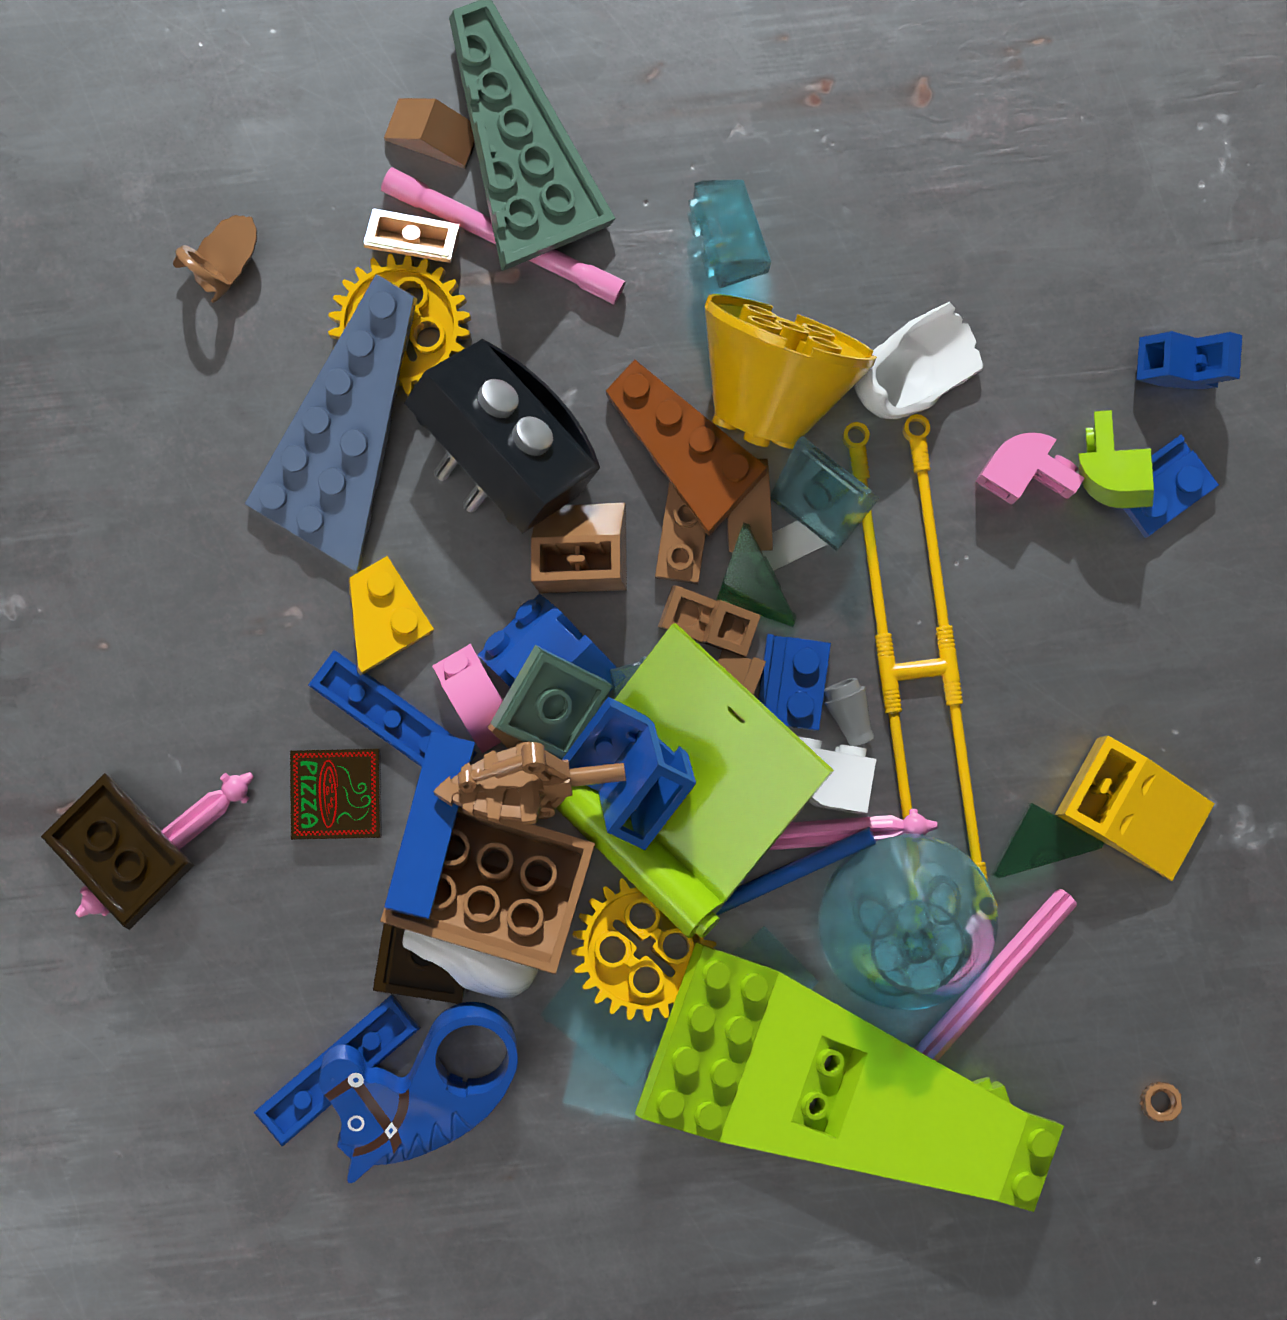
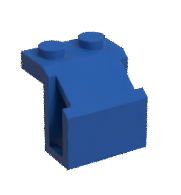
[478,593,625,692]
[562,697,696,850]

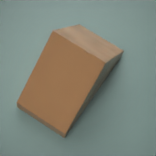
[384,98,475,169]

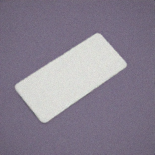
[749,513,830,576]

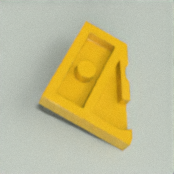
[348,556,434,676]

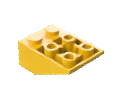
[1055,735,1215,881]

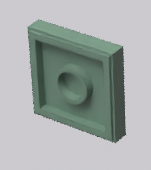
[491,645,612,760]

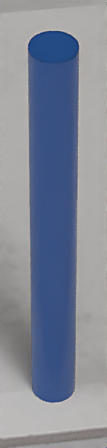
[716,827,877,916]

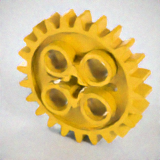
[328,253,471,396]
[571,878,717,1022]

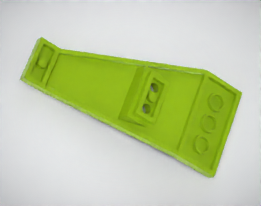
[635,942,1064,1212]

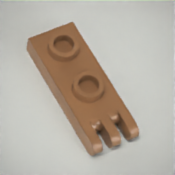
[655,480,706,585]

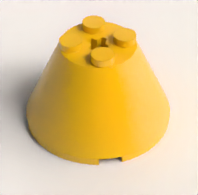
[705,294,877,449]

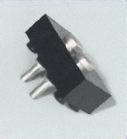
[404,339,600,534]

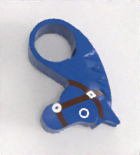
[319,1002,518,1183]

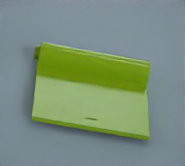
[556,623,834,938]

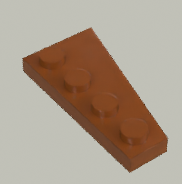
[606,359,767,536]

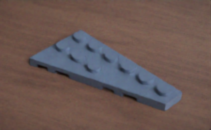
[245,274,417,572]

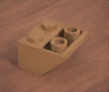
[531,503,627,593]

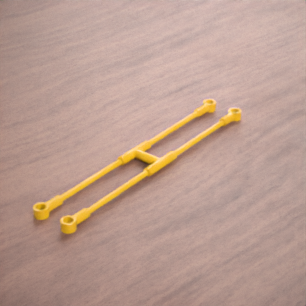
[842,414,997,928]

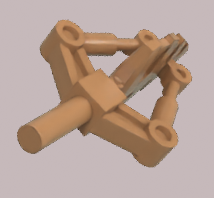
[433,741,626,825]

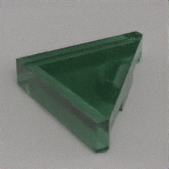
[716,522,797,627]
[991,803,1104,878]

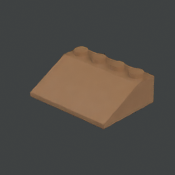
[380,806,595,975]

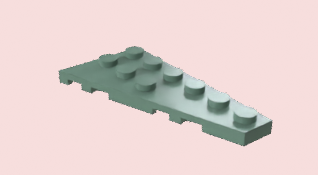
[449,0,616,271]

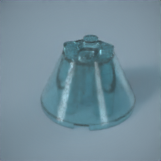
[818,833,998,1010]

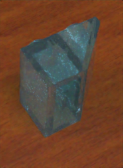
[687,180,771,288]

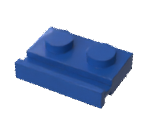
[1123,434,1219,538]
[758,634,831,731]

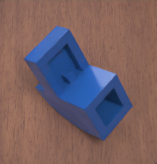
[1136,331,1243,389]

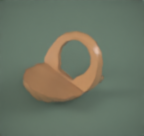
[173,215,257,303]

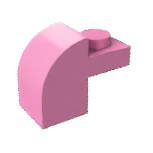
[975,433,1085,505]
[432,644,503,753]

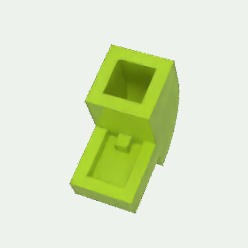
[1078,410,1154,508]

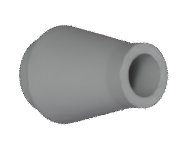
[824,678,875,746]

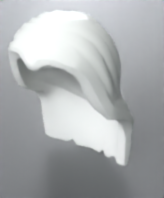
[854,302,984,419]
[402,930,539,999]

